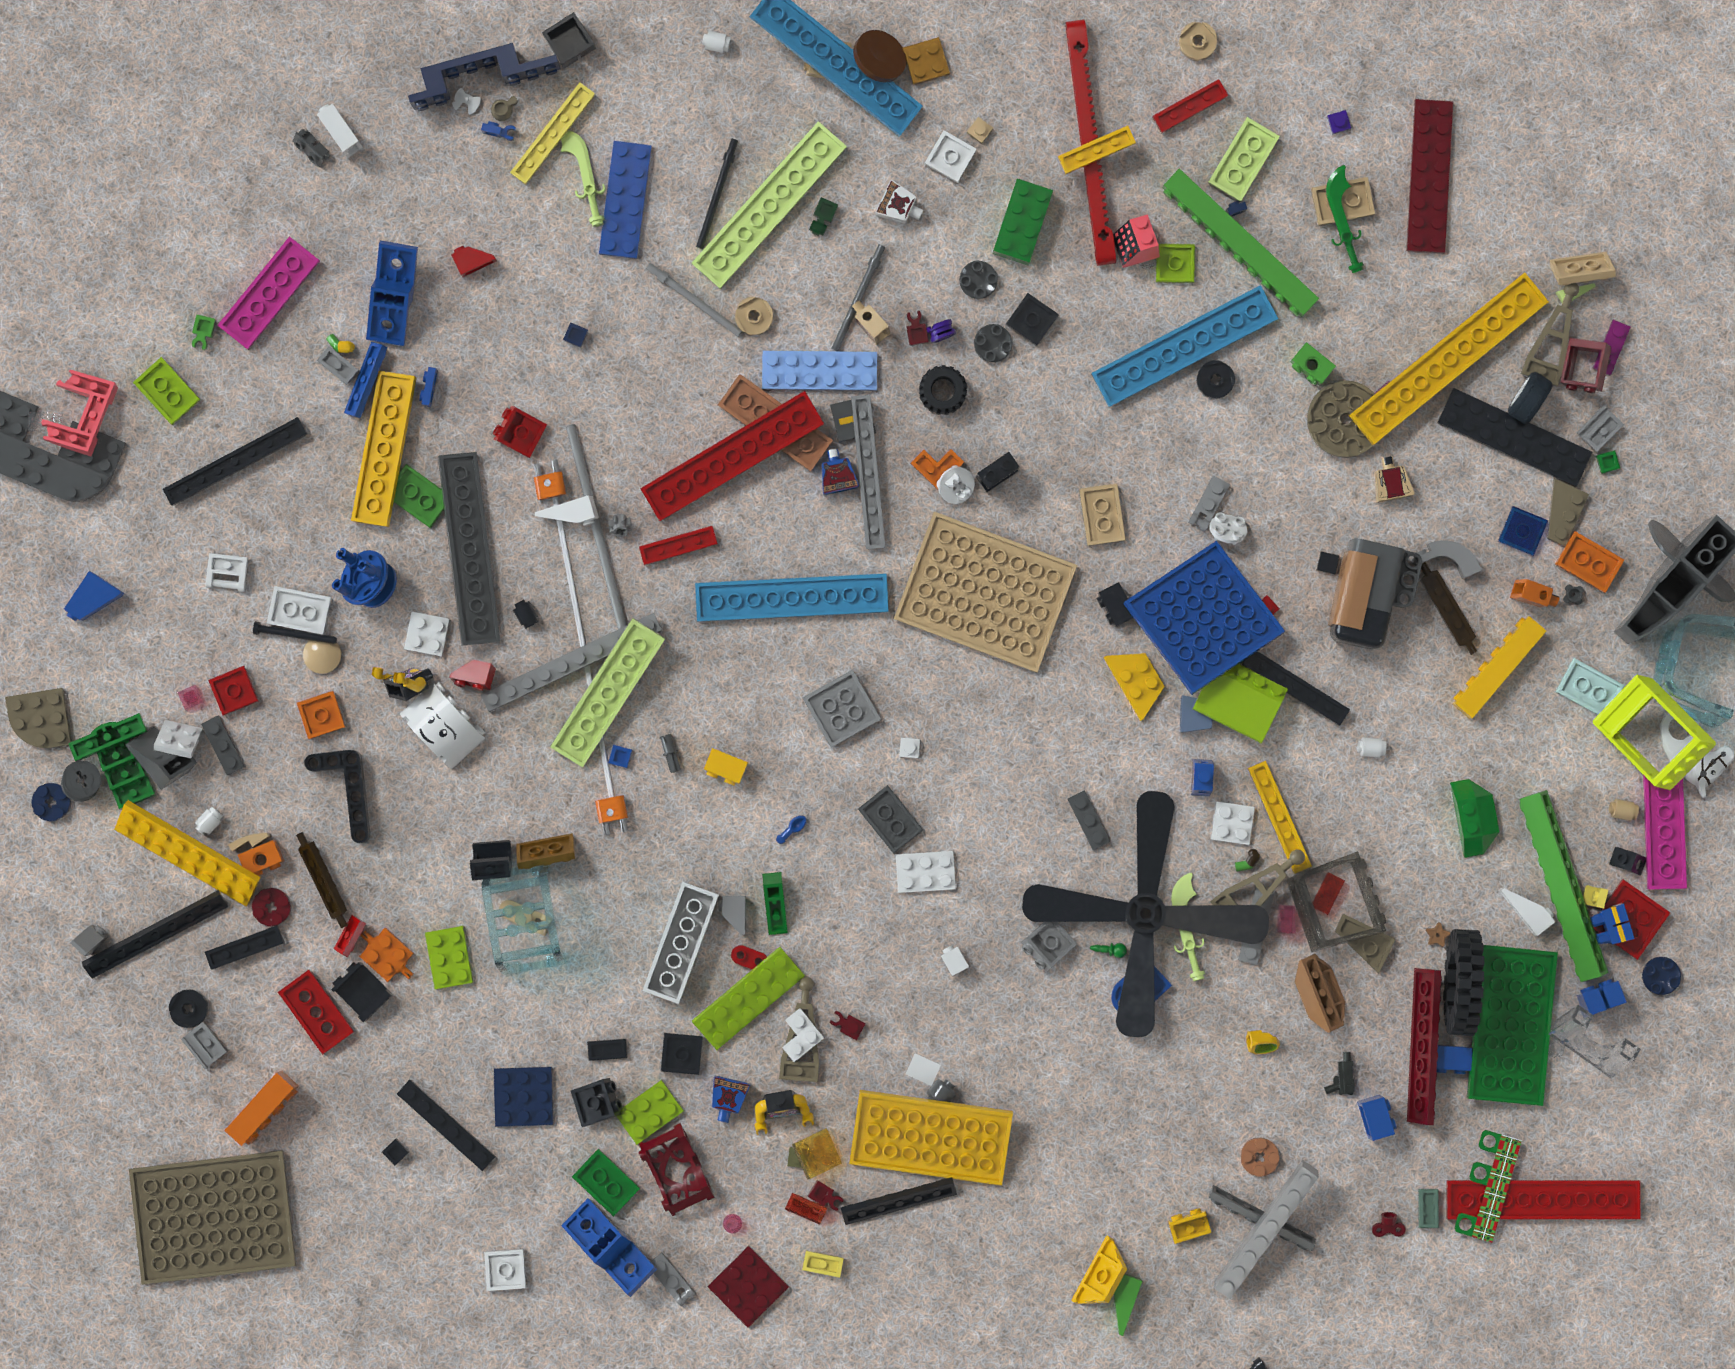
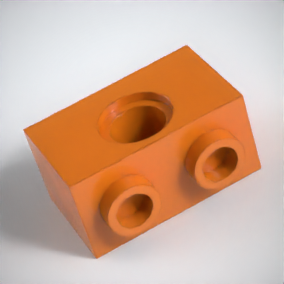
[238,840,284,876]

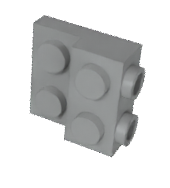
[1021,922,1077,971]

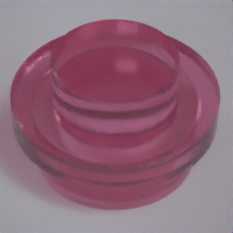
[723,1214,742,1233]

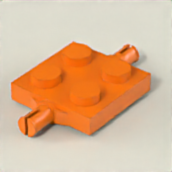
[359,928,414,982]

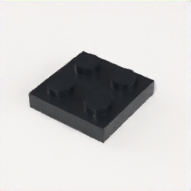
[1006,293,1059,346]
[661,1033,703,1075]

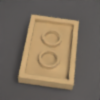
[1311,177,1375,226]
[1550,252,1616,285]
[1079,483,1125,546]

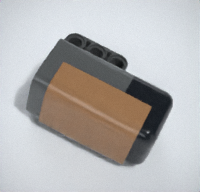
[1328,538,1422,649]

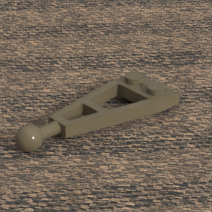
[1521,283,1579,386]
[1210,849,1305,906]
[779,977,819,1082]

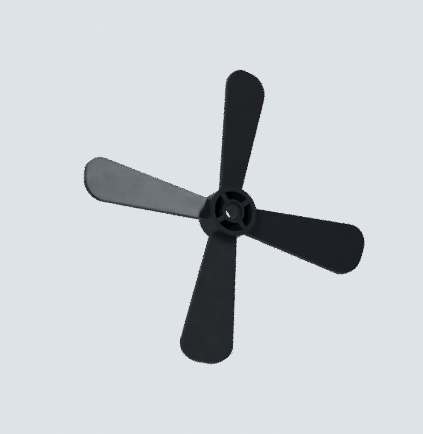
[1022,791,1269,1037]

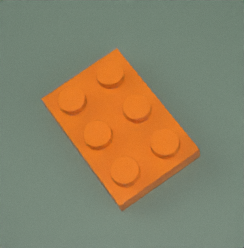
[1555,531,1624,593]

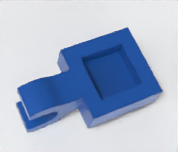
[481,121,516,141]

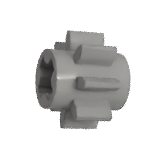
[608,514,632,537]

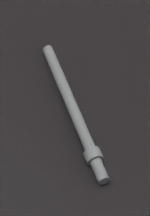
[646,263,742,337]

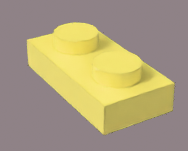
[802,1250,844,1277]

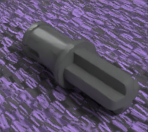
[660,734,681,773]

